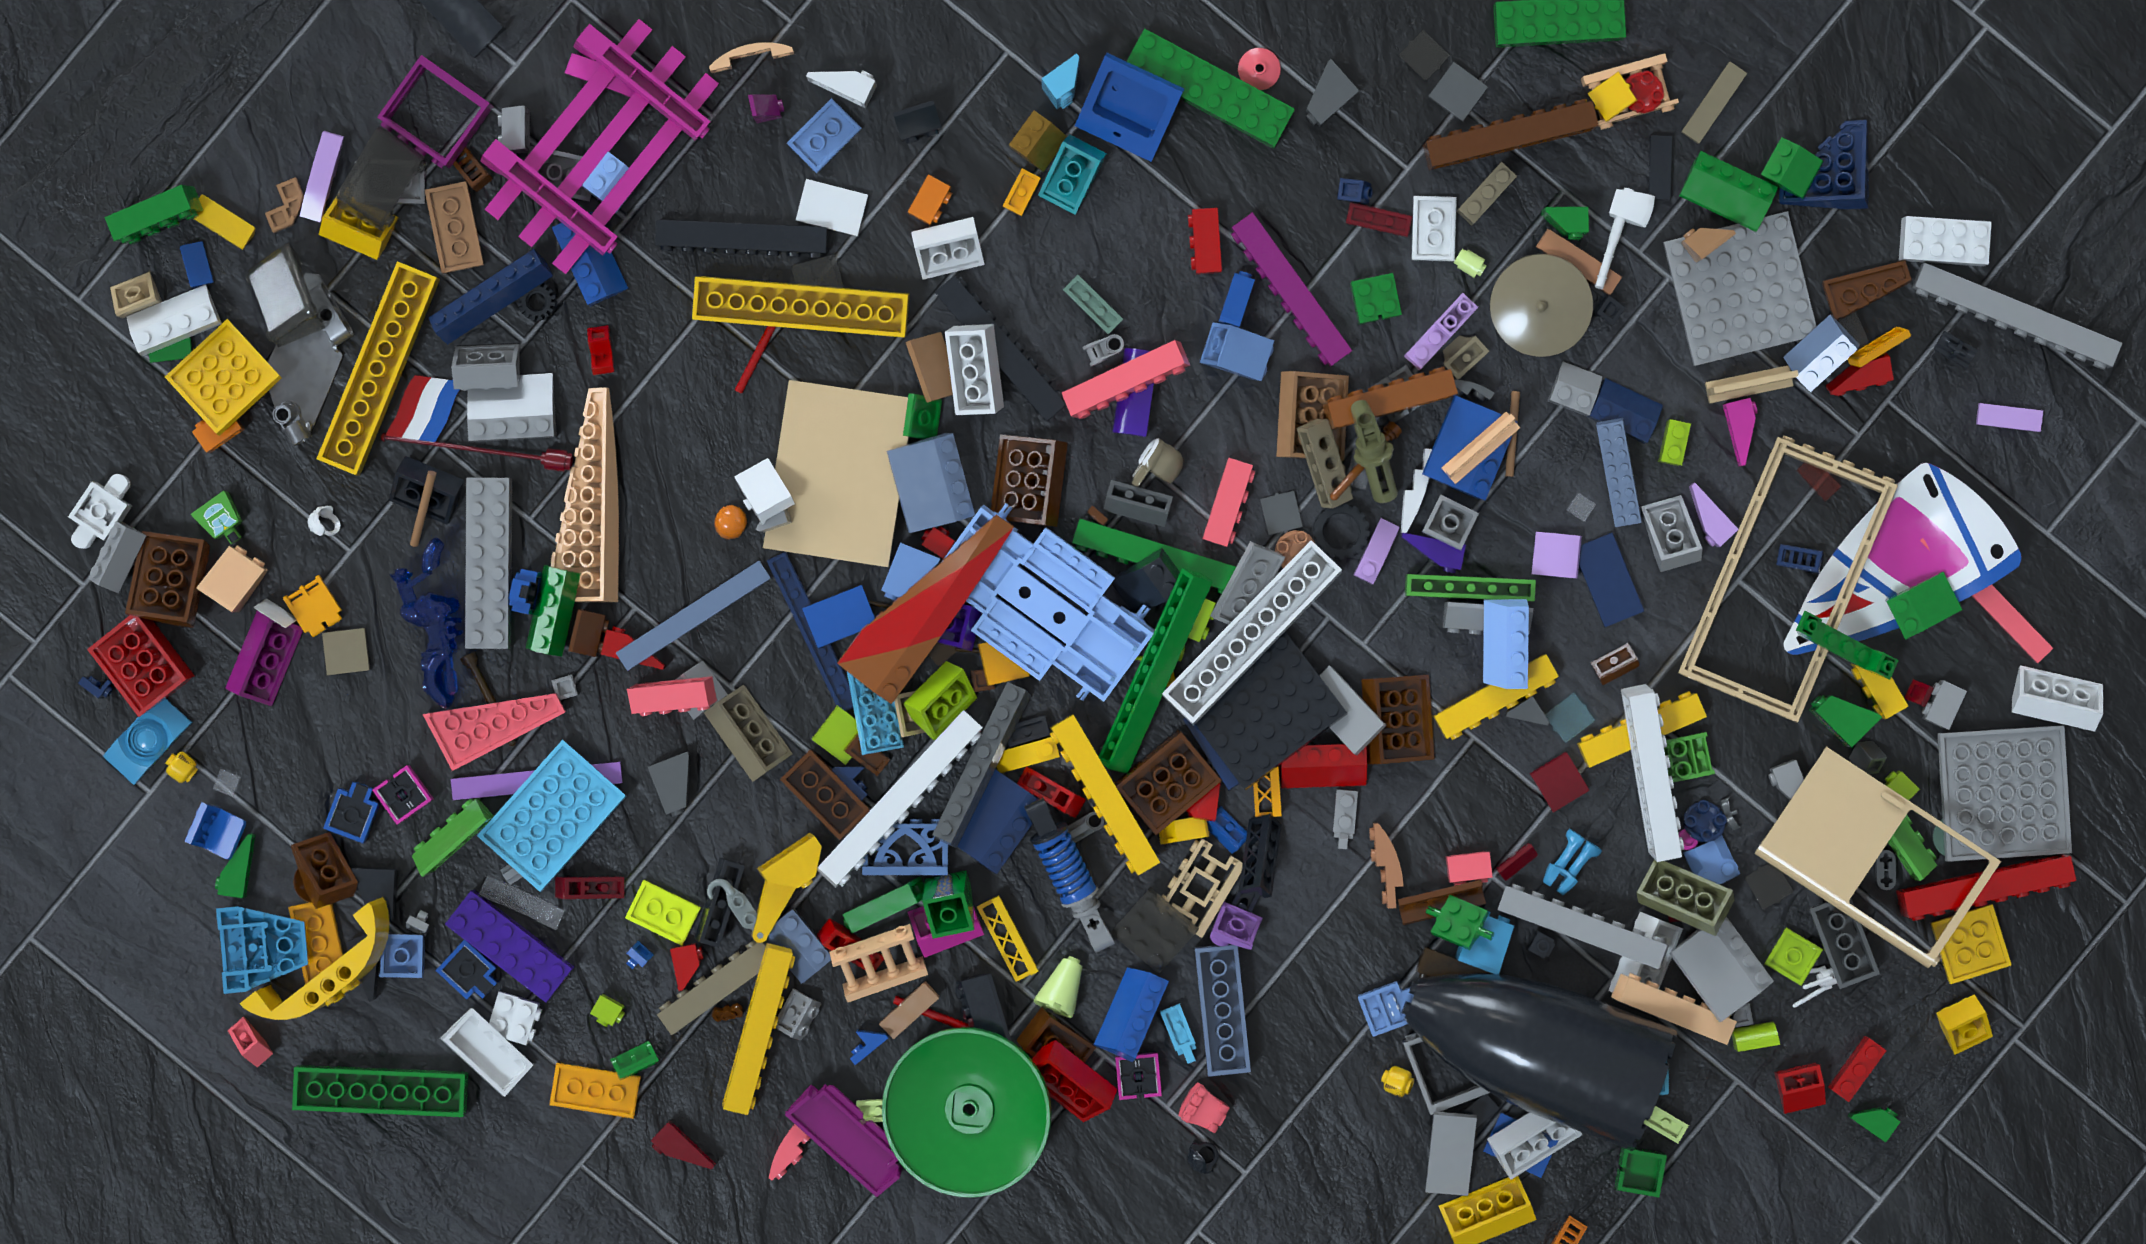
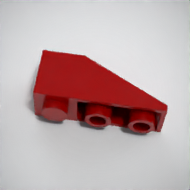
[1826,352,1894,396]

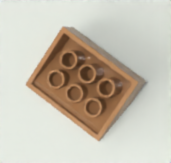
[1276,371,1349,461]

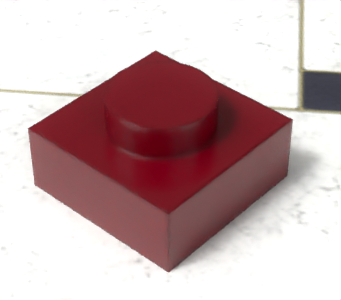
[1905,679,1934,707]

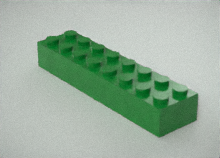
[1127,29,1295,149]
[292,1065,468,1117]

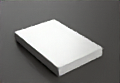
[796,179,868,237]
[1412,196,1456,261]

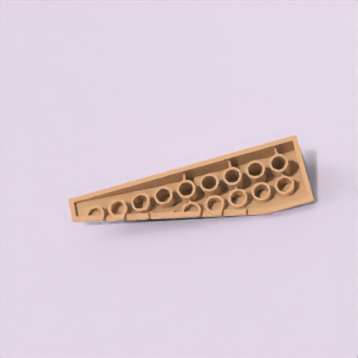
[551,388,619,602]

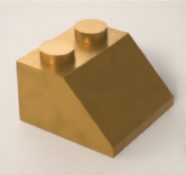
[1009,110,1067,172]

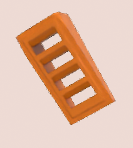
[1551,1215,1587,1244]

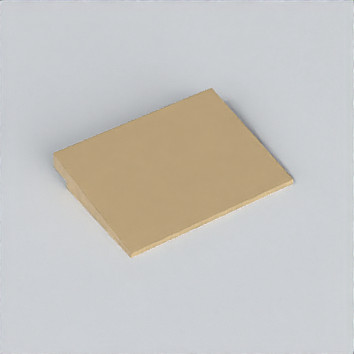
[763,380,909,567]

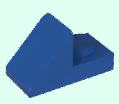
[850,1030,889,1065]

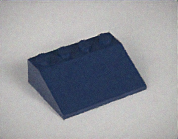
[957,769,1038,874]

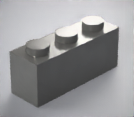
[1103,480,1173,527]

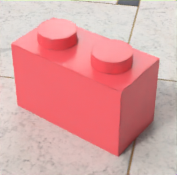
[1446,851,1493,886]

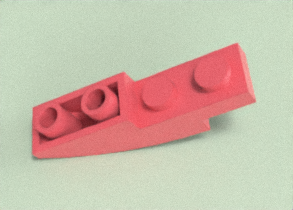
[769,1124,810,1181]

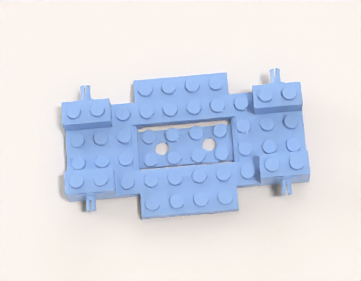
[942,503,1155,702]

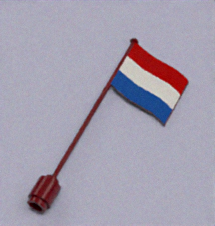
[381,375,573,472]

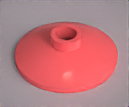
[1238,48,1281,90]

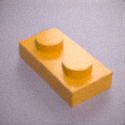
[1003,168,1041,216]

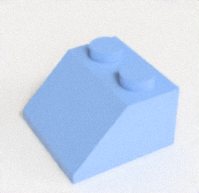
[582,152,633,213]

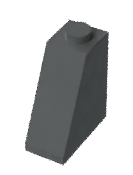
[1306,59,1359,127]
[648,751,690,817]

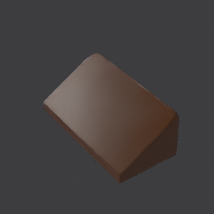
[1591,643,1640,685]

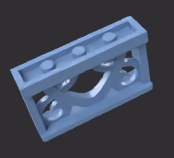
[862,819,948,875]

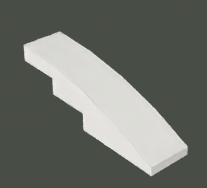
[1401,449,1432,533]

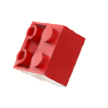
[1774,1062,1826,1114]

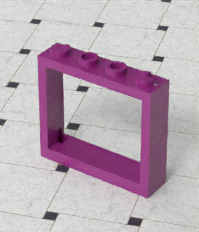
[377,55,494,169]

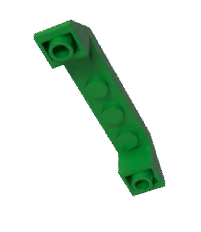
[1796,611,1899,680]

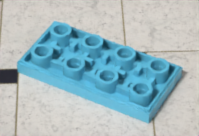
[847,672,904,755]

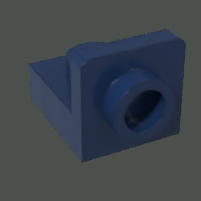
[1337,178,1373,204]
[78,676,114,699]

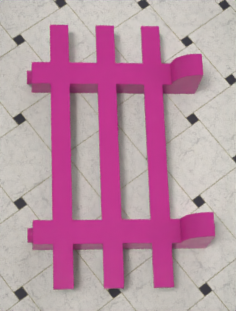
[480,19,719,275]

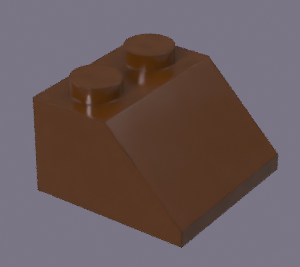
[568,610,610,657]

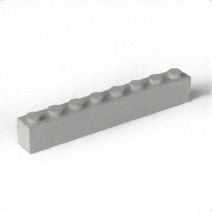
[1498,884,1669,969]

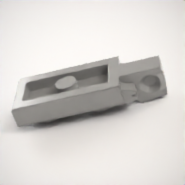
[1333,789,1358,849]

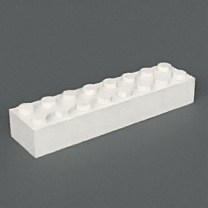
[1621,684,1684,862]

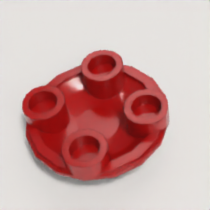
[1625,71,1664,113]

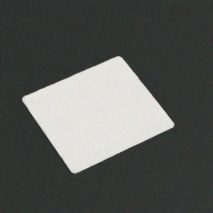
[254,599,297,628]

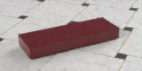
[1345,202,1413,238]

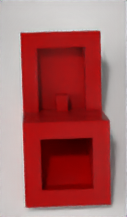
[587,325,614,375]

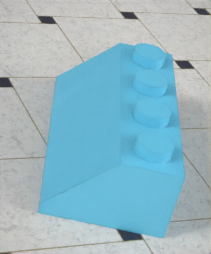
[1042,54,1079,109]

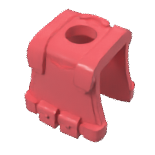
[1178,1082,1230,1133]

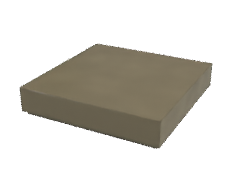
[322,628,370,675]

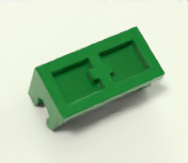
[610,1041,659,1081]

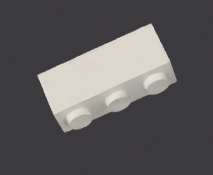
[911,217,985,279]

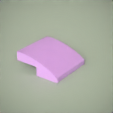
[1532,532,1582,578]

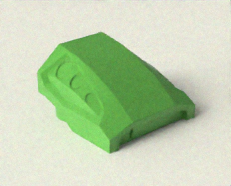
[1664,732,1715,782]

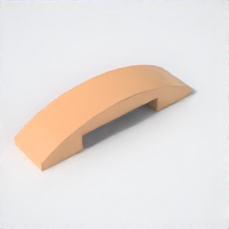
[709,42,794,73]

